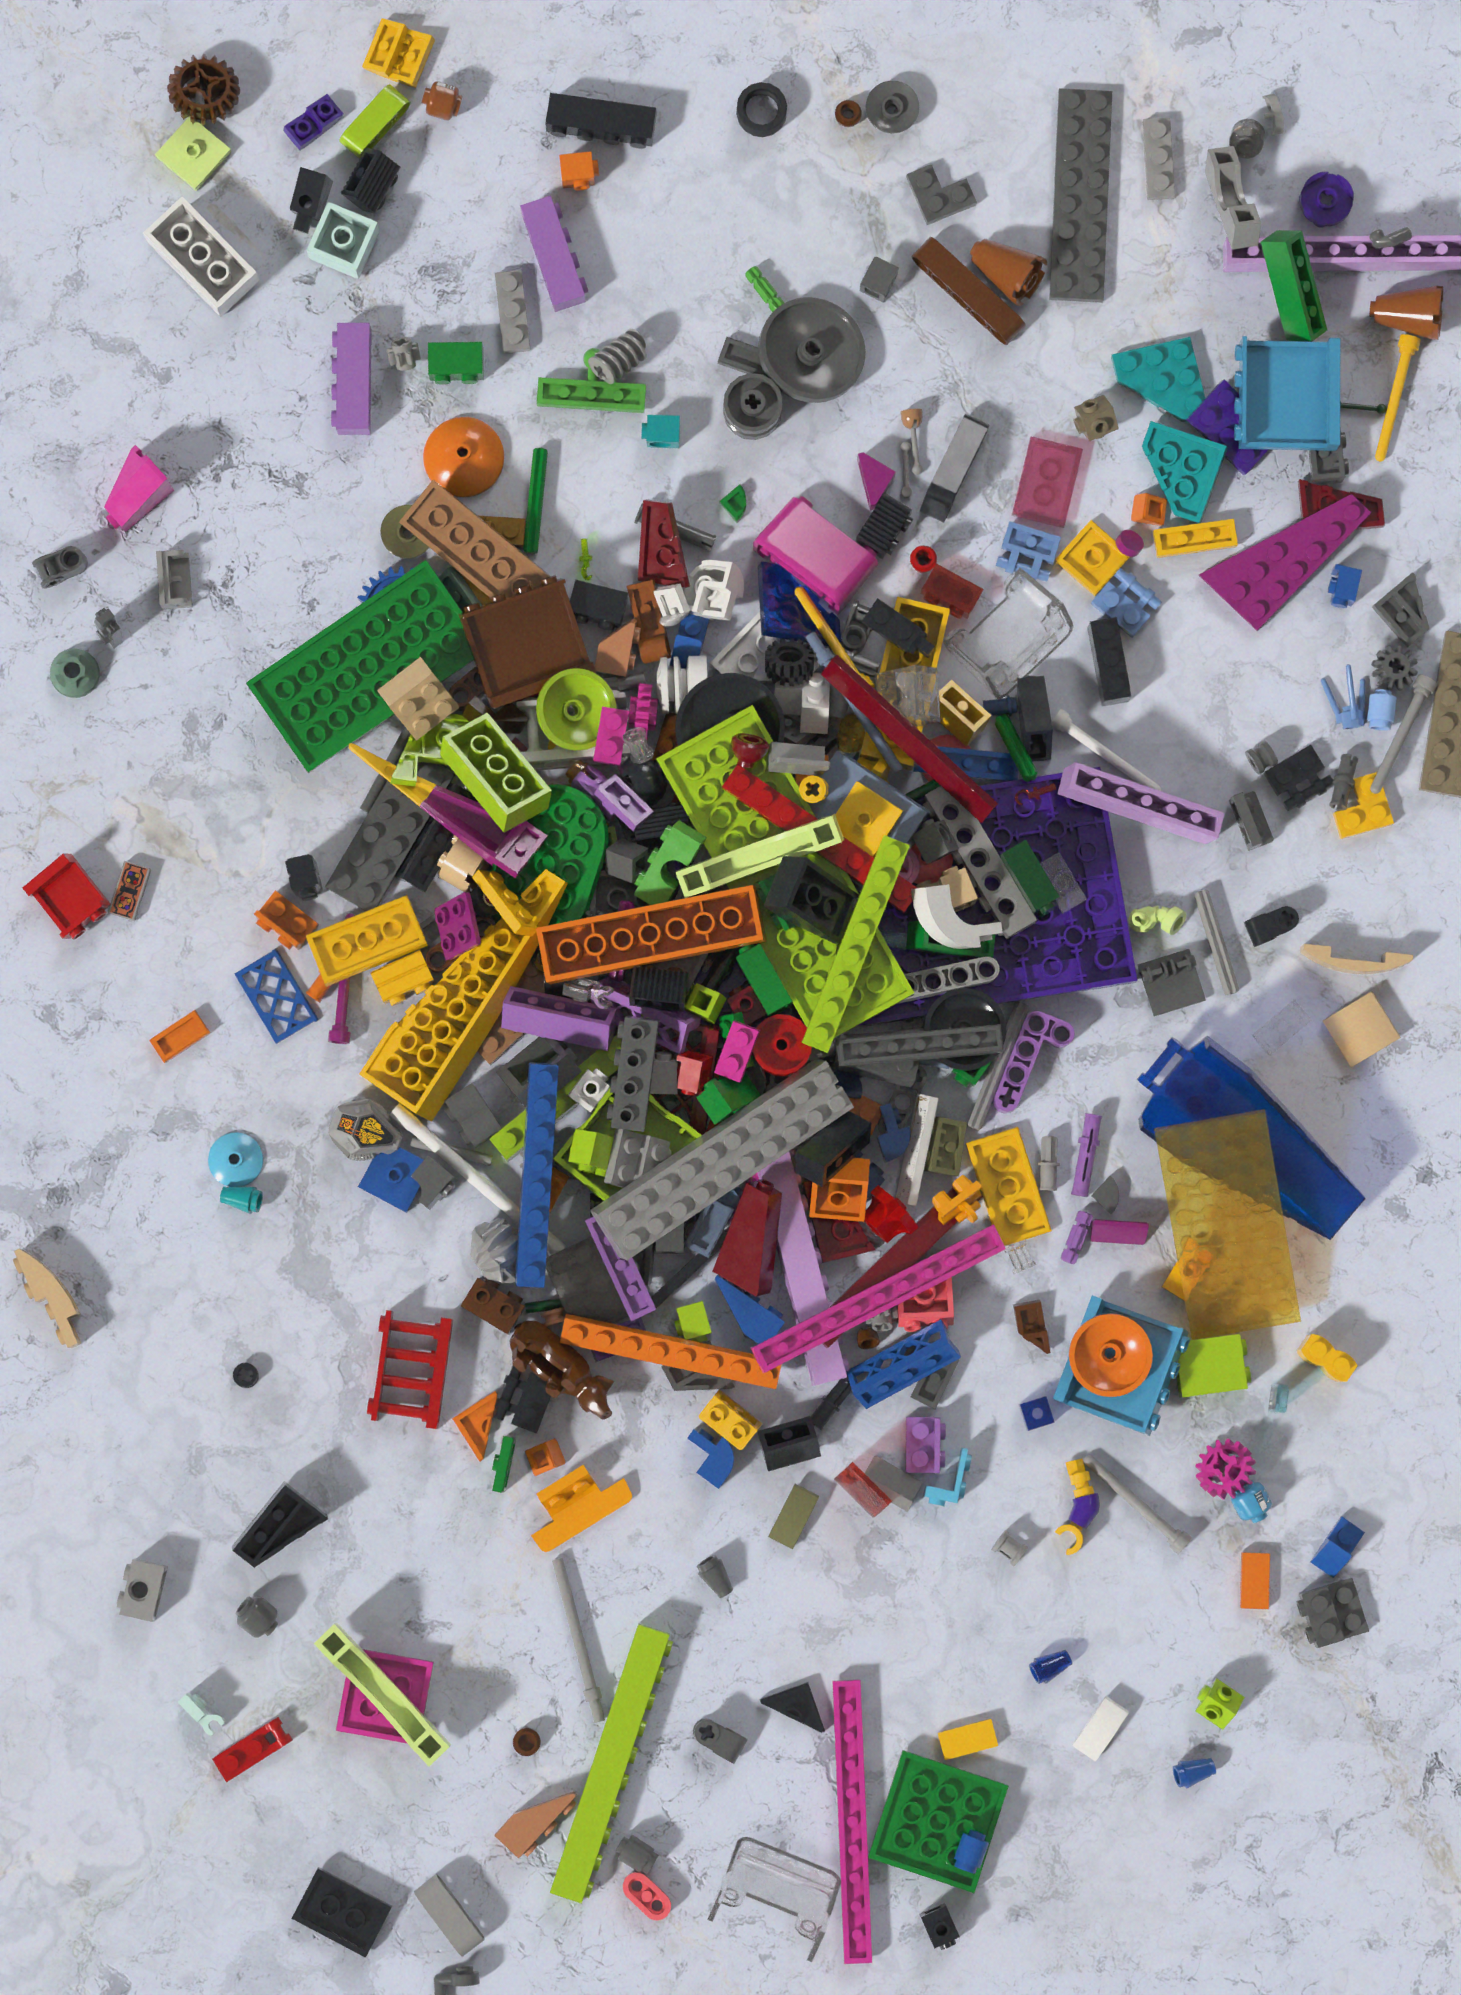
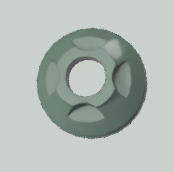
[50,648,100,698]

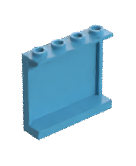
[1234,336,1340,451]
[1053,1295,1190,1436]

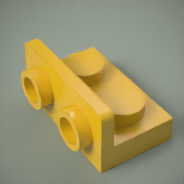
[699,1389,763,1450]

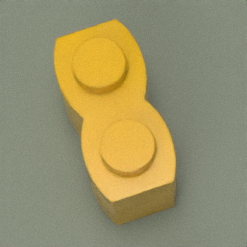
[1297,1334,1358,1382]

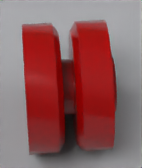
[752,1014,812,1076]

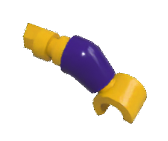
[1055,1458,1100,1555]

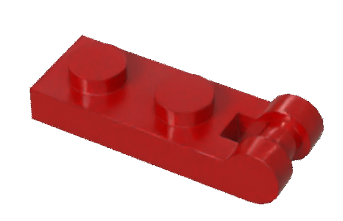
[212,1717,293,1783]

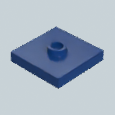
[358,1147,424,1213]

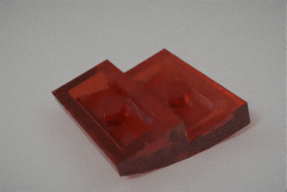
[834,1462,892,1518]

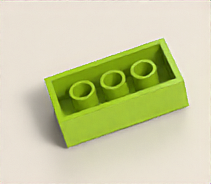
[440,713,552,833]

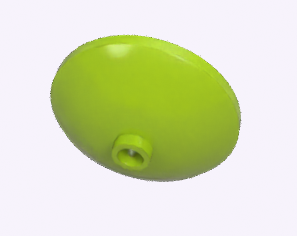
[536,668,617,751]

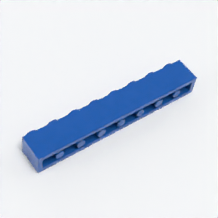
[515,1062,559,1288]

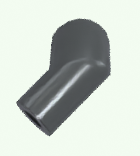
[1369,227,1412,249]

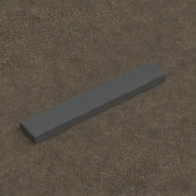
[836,1024,1004,1068]

